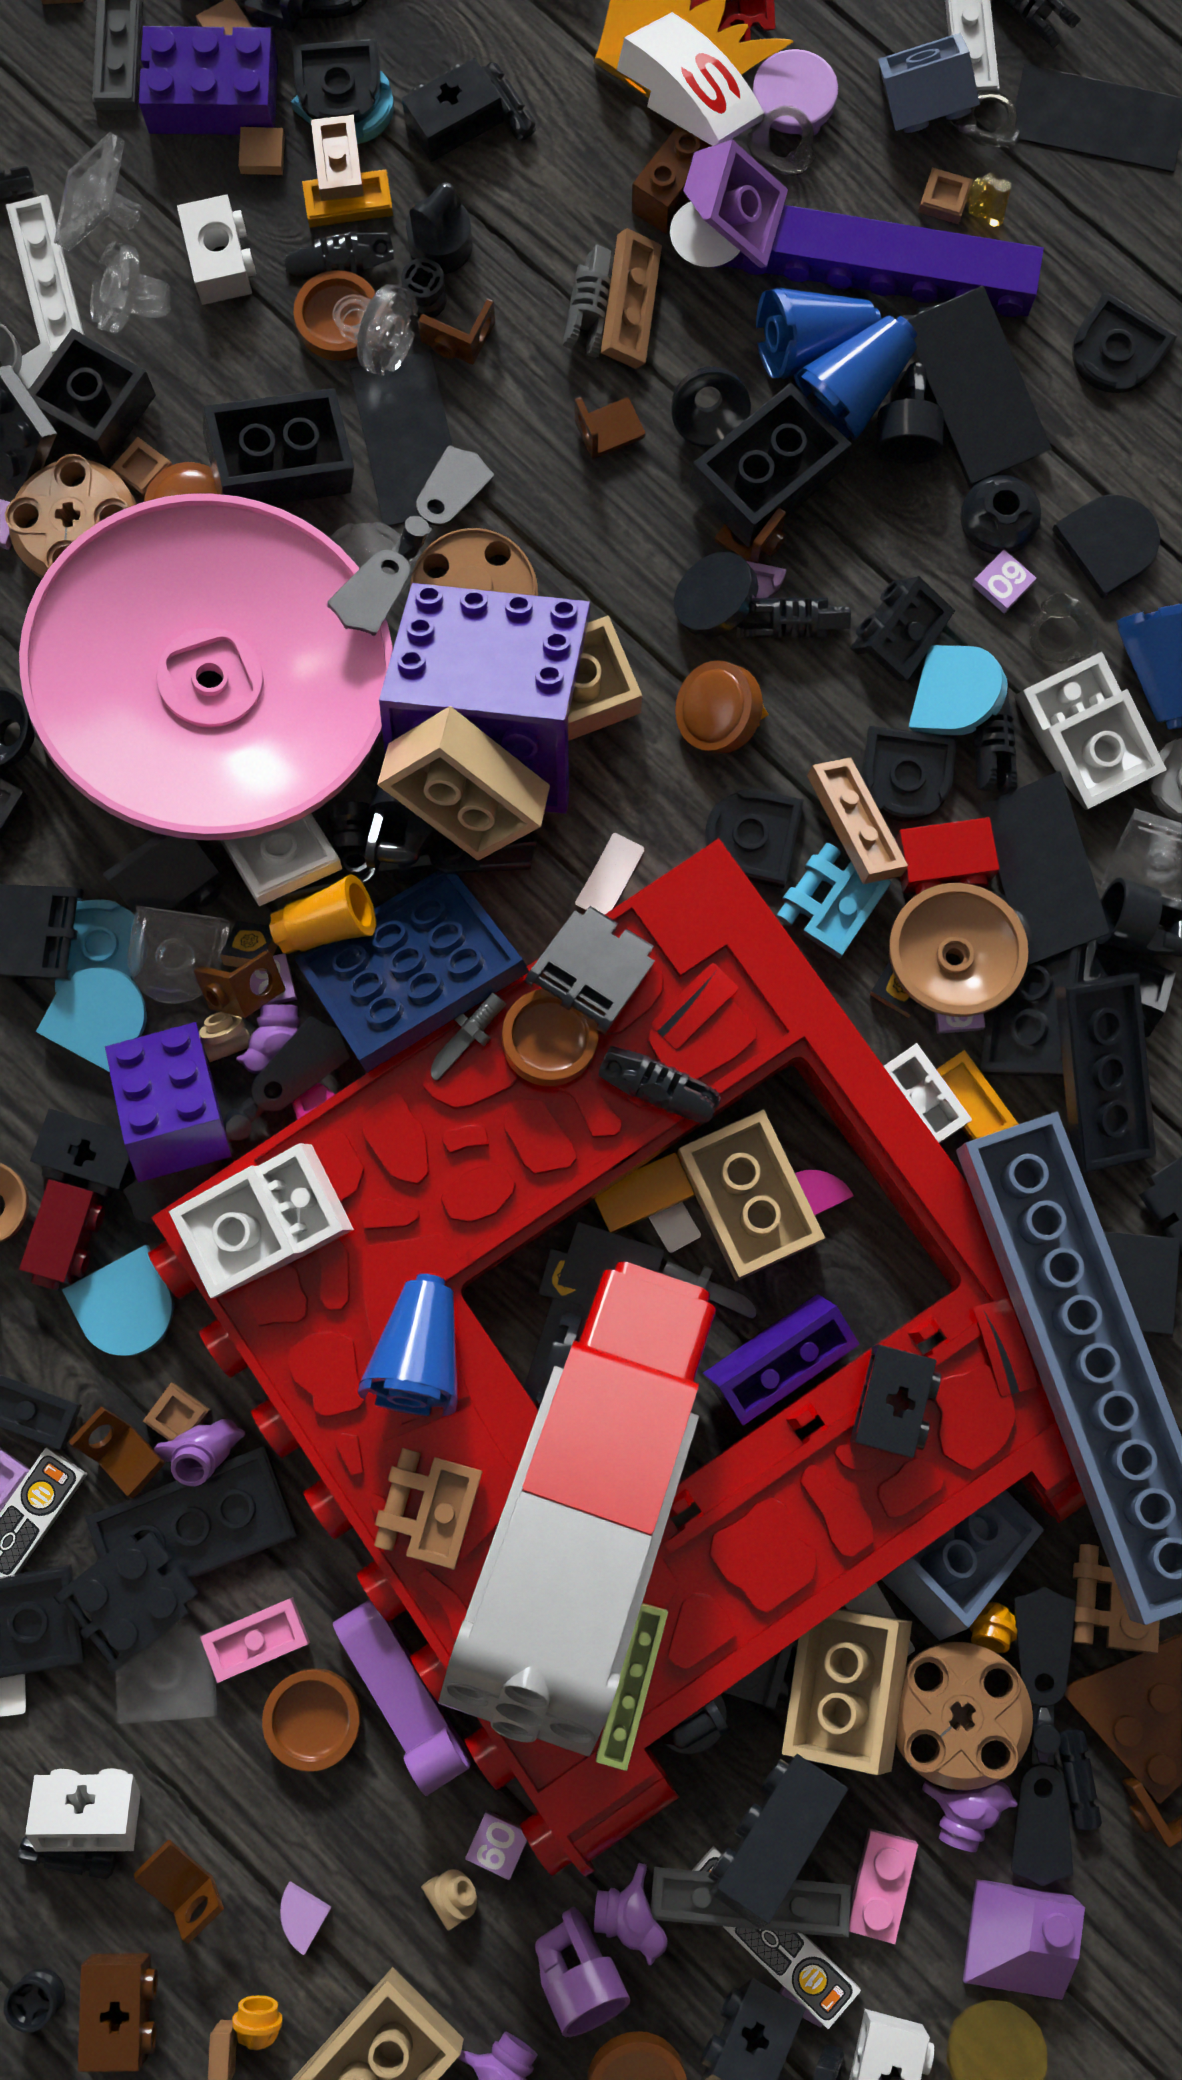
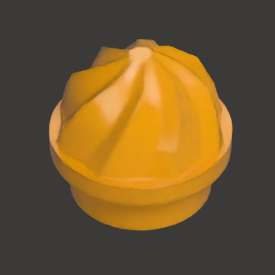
[969,1602,1018,1653]
[232,1995,282,2050]

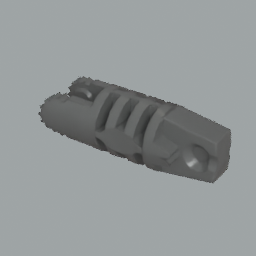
[562,245,611,358]

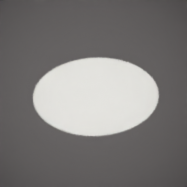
[670,202,740,267]

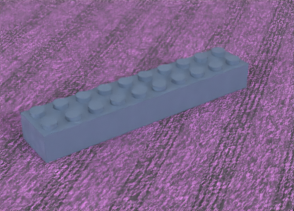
[956,1111,1182,1625]

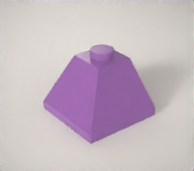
[683,139,788,268]
[963,1879,1085,2000]

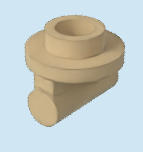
[199,1012,250,1062]
[421,1869,477,1930]

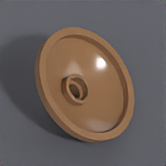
[889,883,1028,1017]

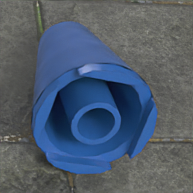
[756,288,882,379]
[795,316,918,440]
[1117,604,1182,730]
[358,1274,458,1416]

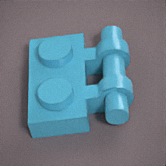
[776,843,891,959]

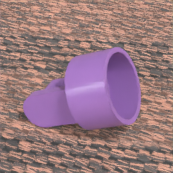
[535,1907,630,2037]

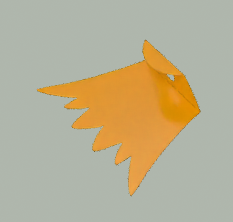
[594,0,794,98]

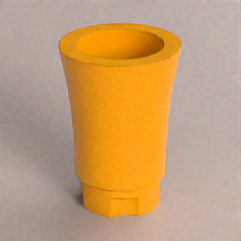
[269,874,376,954]

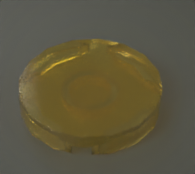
[946,2000,1047,2080]

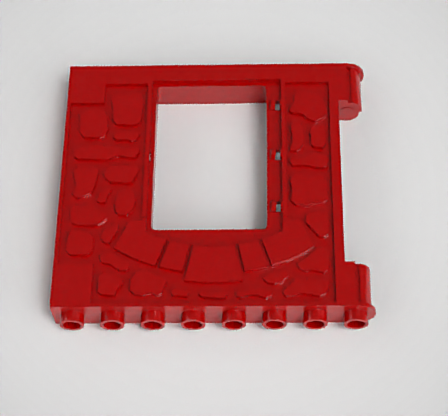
[148,838,1087,1877]

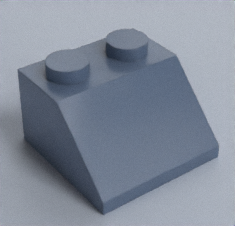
[878,33,980,133]

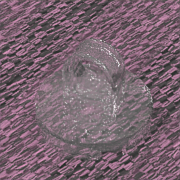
[90,241,171,334]
[332,285,418,376]

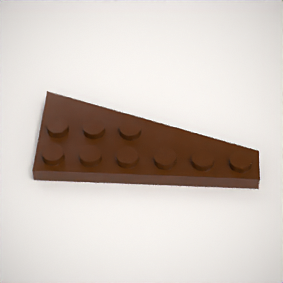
[1063,1633,1182,1804]

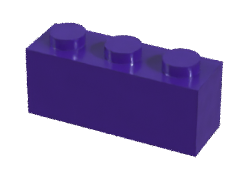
[703,1294,860,1425]

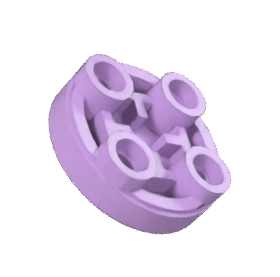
[753,49,838,137]

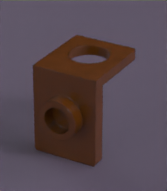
[418,299,495,365]
[575,397,645,460]
[715,508,786,564]
[194,951,286,1018]
[69,1407,165,1499]
[1122,1776,1182,1848]
[133,1840,224,1944]

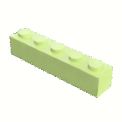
[596,1603,668,1771]

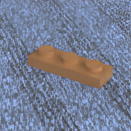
[601,228,662,369]
[807,758,908,884]

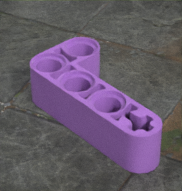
[333,1599,472,1796]

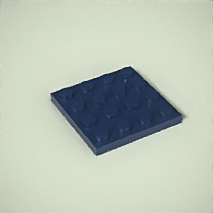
[294,870,529,1072]

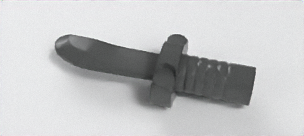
[431,992,507,1081]
[662,1261,756,1319]

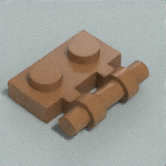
[374,1448,483,1569]
[1073,1544,1160,1654]

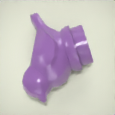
[236,1005,301,1074]
[154,1419,245,1486]
[922,1781,1018,1852]
[594,1863,667,1965]
[457,2032,538,2080]

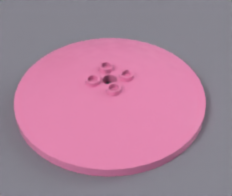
[19,494,393,840]

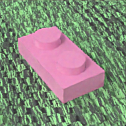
[200,1597,310,1683]
[849,1828,918,1944]

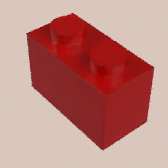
[895,817,999,895]

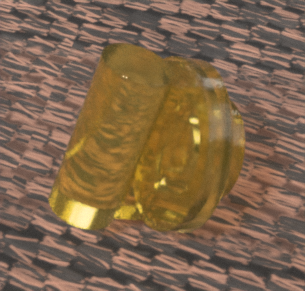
[966,173,1011,226]

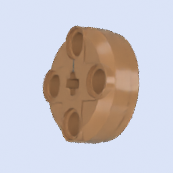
[5,454,137,579]
[409,528,538,596]
[896,1642,1033,1790]

